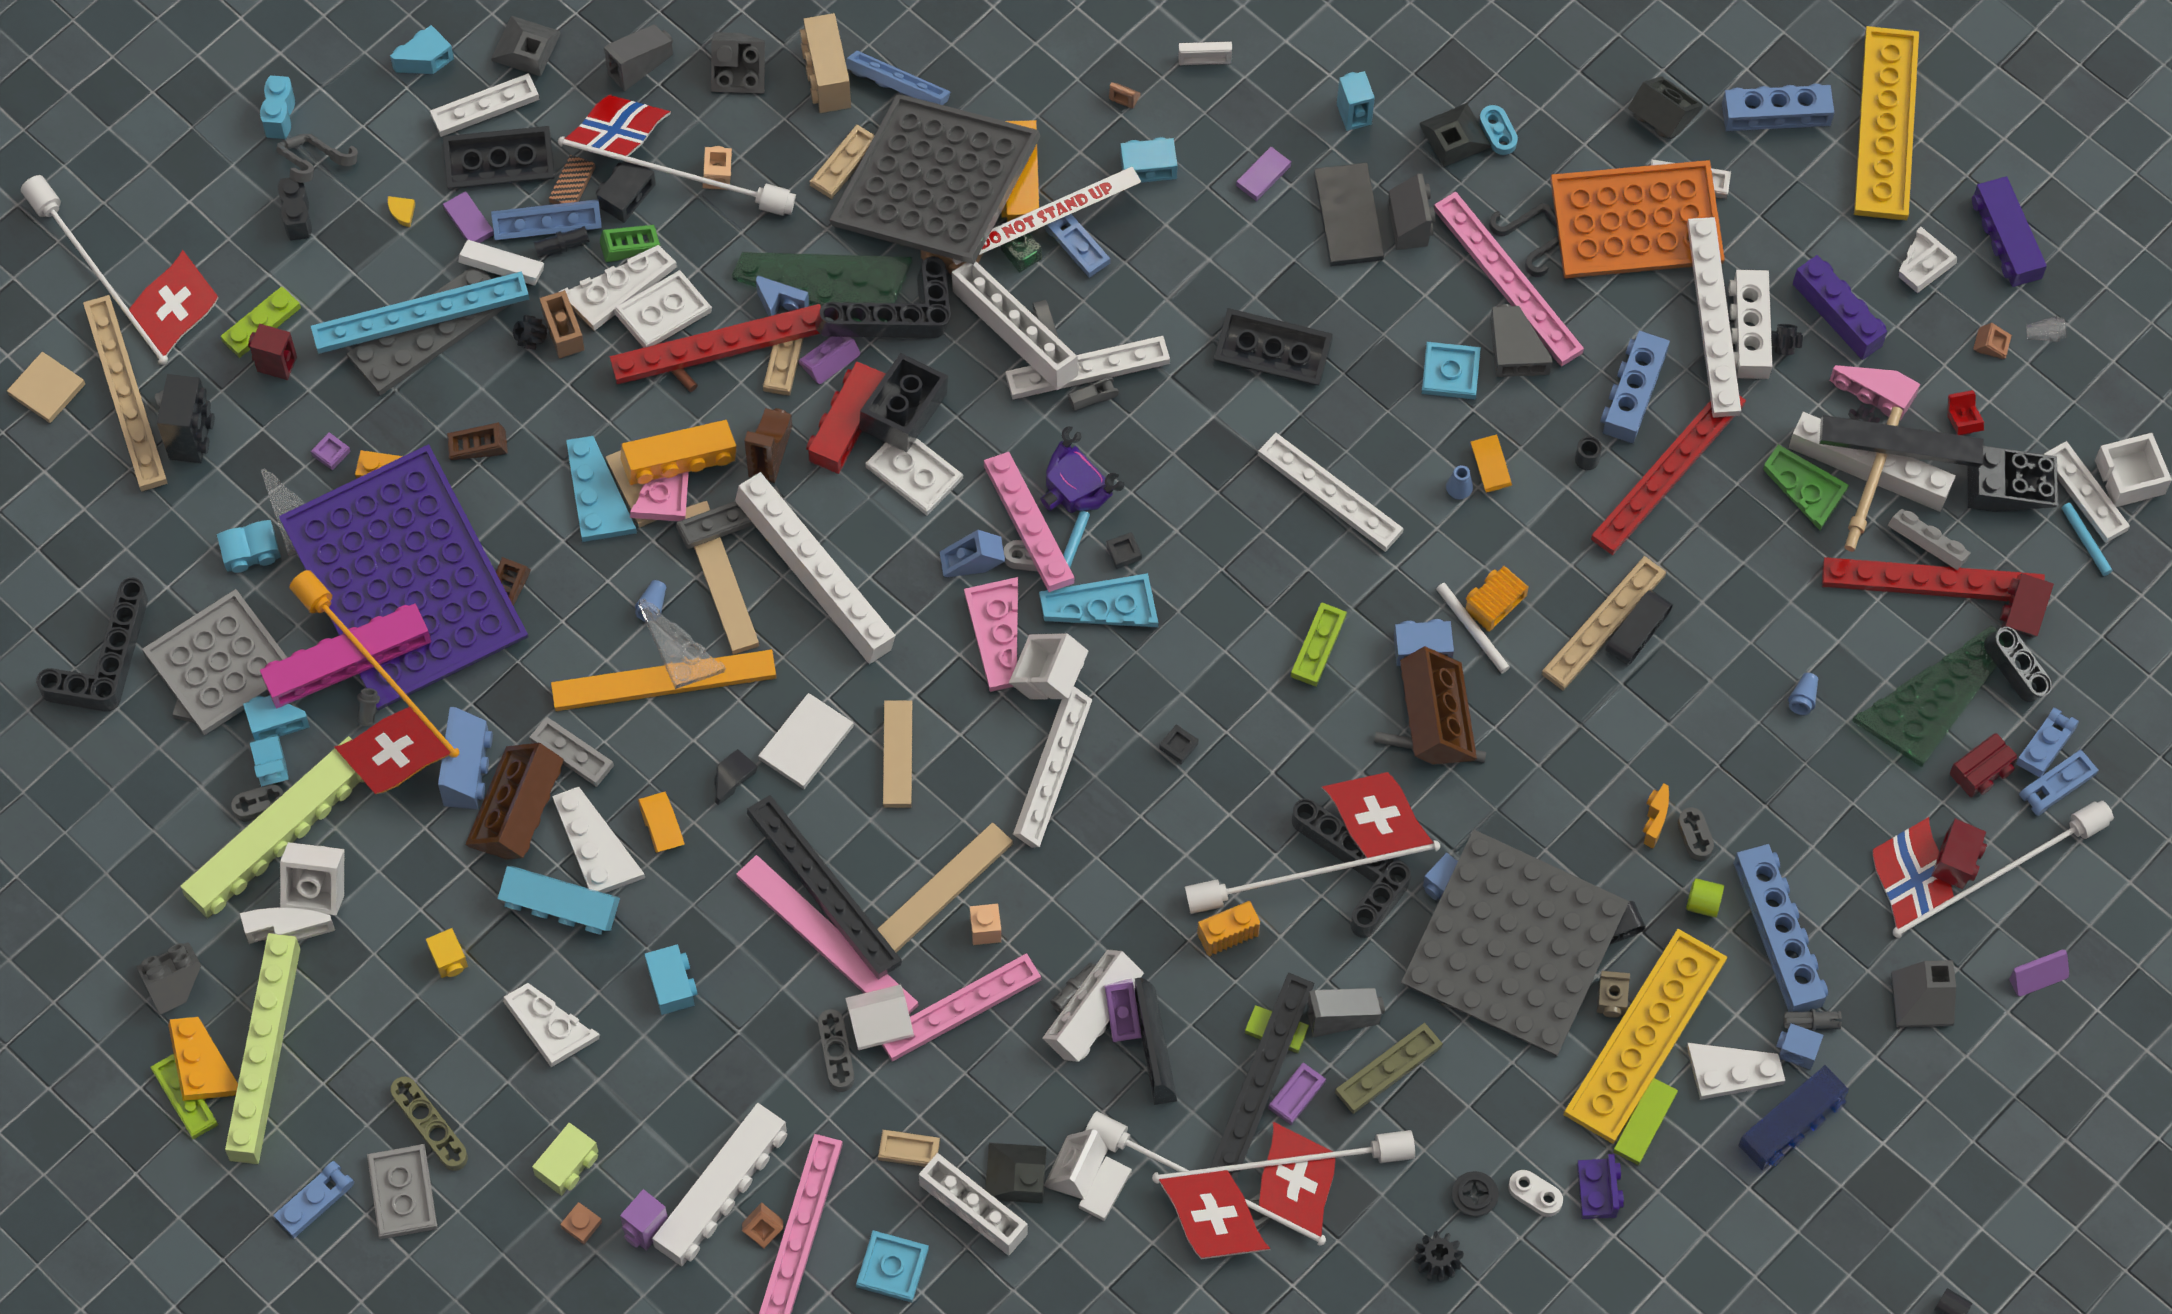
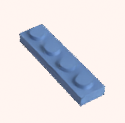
[845,51,951,105]
[491,200,602,240]

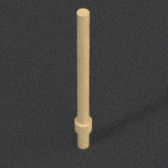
[1844,407,1903,552]

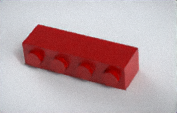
[806,362,886,474]

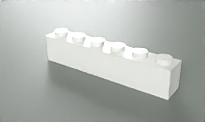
[952,261,1078,390]
[1789,412,1956,512]
[652,1103,787,1266]

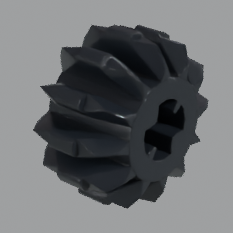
[1414,1231,1464,1282]

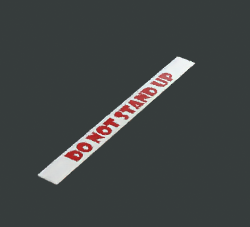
[953,167,1141,265]

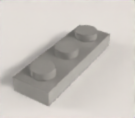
[1888,509,1971,570]
[529,716,614,787]

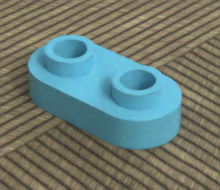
[1479,105,1518,155]

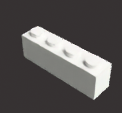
[1042,950,1144,1062]

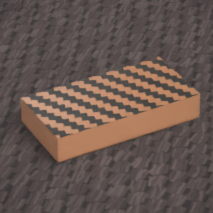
[549,155,595,204]

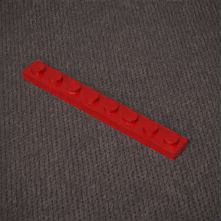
[610,304,821,384]
[1591,395,1746,556]
[1822,557,2045,601]

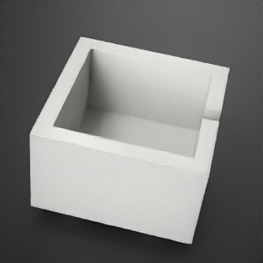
[2095,433,2172,507]
[1009,633,1088,699]

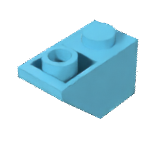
[390,25,454,74]

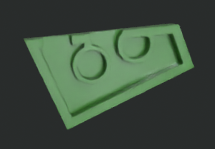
[1763,444,1849,530]

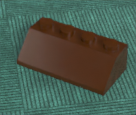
[1400,646,1477,765]
[465,743,564,859]

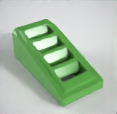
[600,225,661,262]

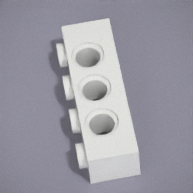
[1729,270,1772,379]
[919,1153,1028,1256]

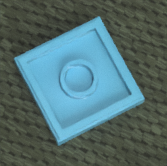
[1421,342,1481,400]
[856,1230,929,1302]

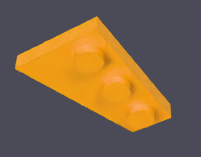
[168,1017,238,1101]

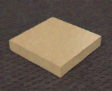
[7,352,85,423]

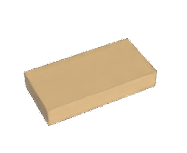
[878,1130,940,1167]

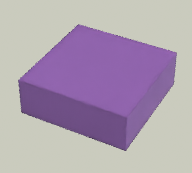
[311,433,351,471]

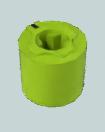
[1686,878,1724,918]

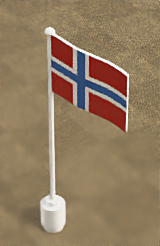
[558,95,796,216]
[1872,801,2114,938]

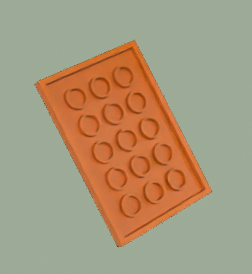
[1550,160,1725,278]

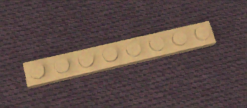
[83,295,168,492]

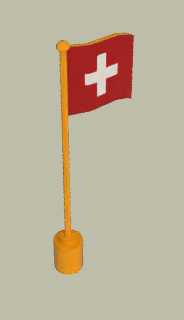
[289,570,459,794]

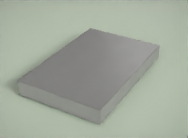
[367,1144,438,1239]

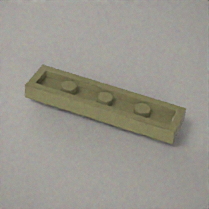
[1335,1023,1443,1114]

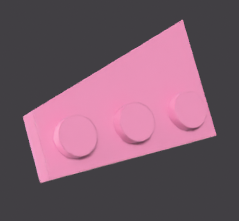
[630,472,689,521]

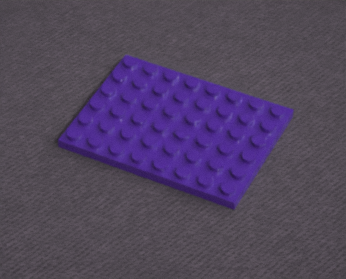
[279,444,528,710]

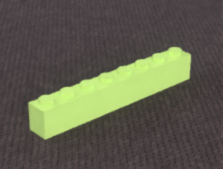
[181,736,364,919]
[225,933,300,1164]

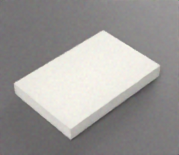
[614,270,712,348]
[865,439,963,515]
[758,693,854,789]

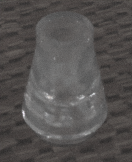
[2026,315,2066,342]

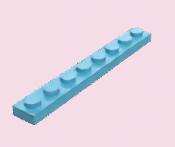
[311,271,529,354]

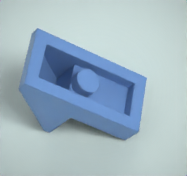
[756,276,809,317]

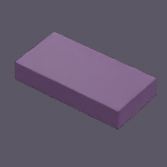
[1236,147,1291,201]
[443,191,494,243]
[1268,1063,1326,1125]

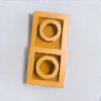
[1471,434,1512,493]
[1643,783,1669,849]
[638,792,684,853]

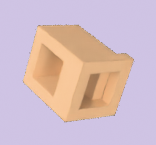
[703,146,732,190]

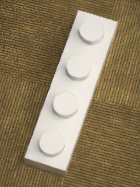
[430,73,539,137]
[2044,441,2130,543]

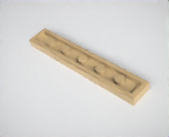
[685,501,759,655]
[1542,556,1666,691]
[878,822,1013,952]

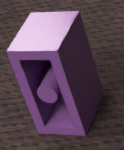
[620,1189,668,1251]

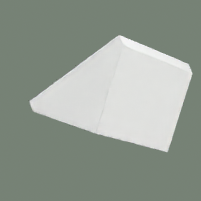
[845,984,914,1050]
[1044,1129,1108,1200]

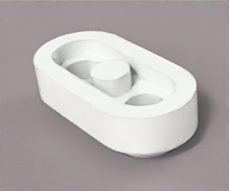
[1508,1170,1563,1217]

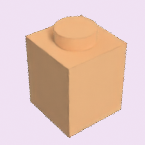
[970,904,1001,945]

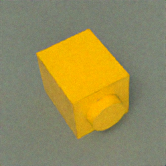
[426,928,468,978]

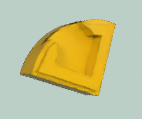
[388,196,415,227]

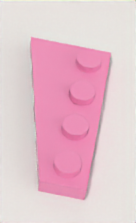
[964,577,1018,692]

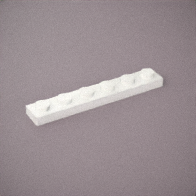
[1006,336,1170,400]
[1258,433,1403,552]
[1013,687,1092,848]

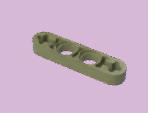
[391,1076,468,1171]

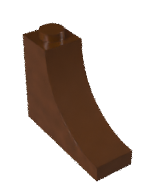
[744,408,793,483]

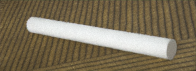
[1436,583,1510,674]

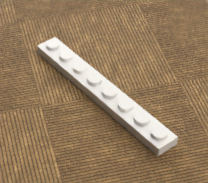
[1687,217,1741,417]

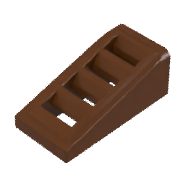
[447,422,508,460]
[496,557,531,606]

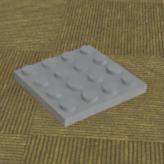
[142,589,287,735]

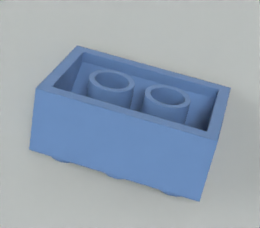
[438,707,493,809]

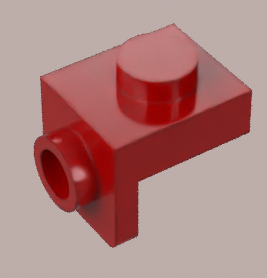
[1947,390,1984,435]

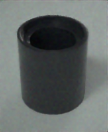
[1575,436,1602,470]
[1934,1288,1973,1314]

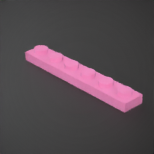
[984,452,1075,592]
[882,953,1041,1062]

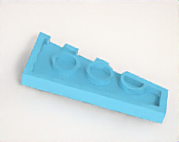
[566,436,637,542]
[1039,573,1158,627]

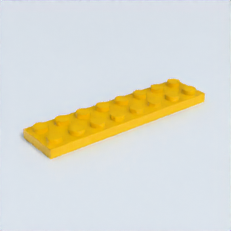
[1854,26,1919,220]
[1564,929,1727,1144]

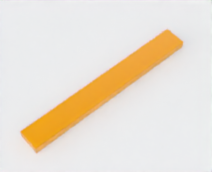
[551,650,776,711]

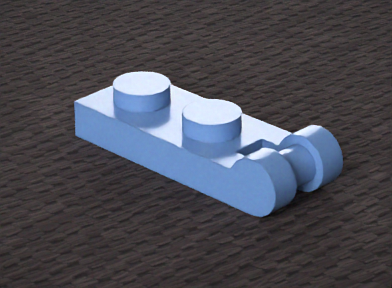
[1044,214,1110,278]
[2016,707,2079,778]
[2019,749,2099,816]
[273,1161,354,1238]

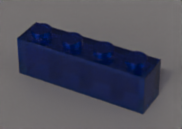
[1738,1065,1849,1170]

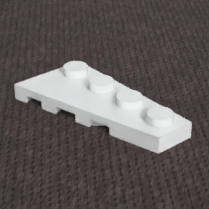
[559,245,677,331]
[552,787,645,893]

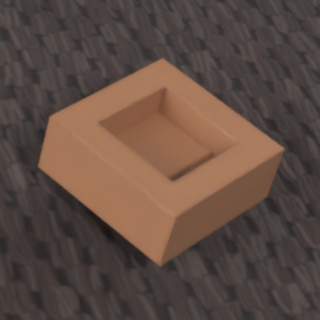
[560,1202,602,1244]

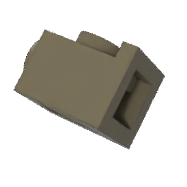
[1597,971,1630,1018]

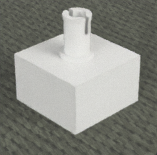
[280,842,344,915]

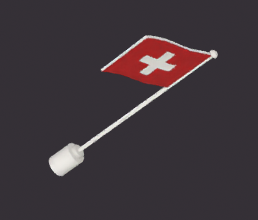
[21,175,218,365]
[1185,772,1440,914]
[1085,1111,1335,1246]
[1152,1130,1415,1259]

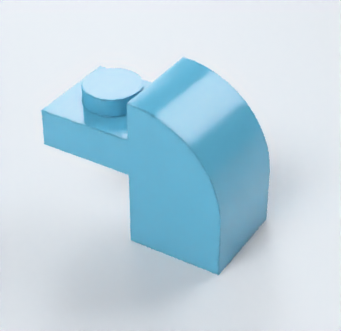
[250,735,289,787]

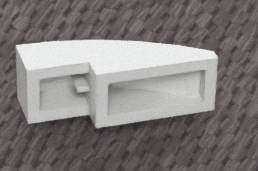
[240,907,335,944]

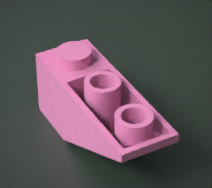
[1830,365,1920,420]

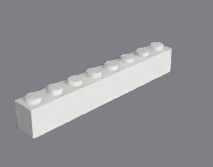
[735,472,896,664]

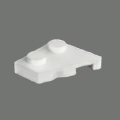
[1899,227,1957,293]

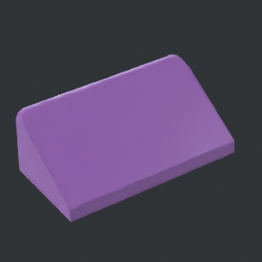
[798,337,860,384]
[2009,950,2069,997]
[1104,979,1141,1042]

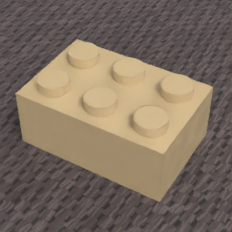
[800,13,851,113]

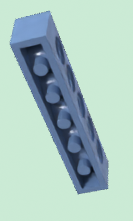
[1733,844,1828,1012]

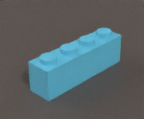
[498,866,620,934]

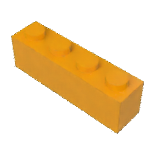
[1001,120,1039,222]
[620,420,737,485]

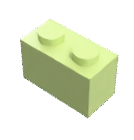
[532,1123,598,1196]

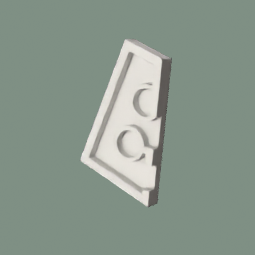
[503,983,600,1067]
[1686,1043,1785,1100]

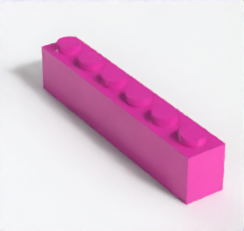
[260,603,431,709]

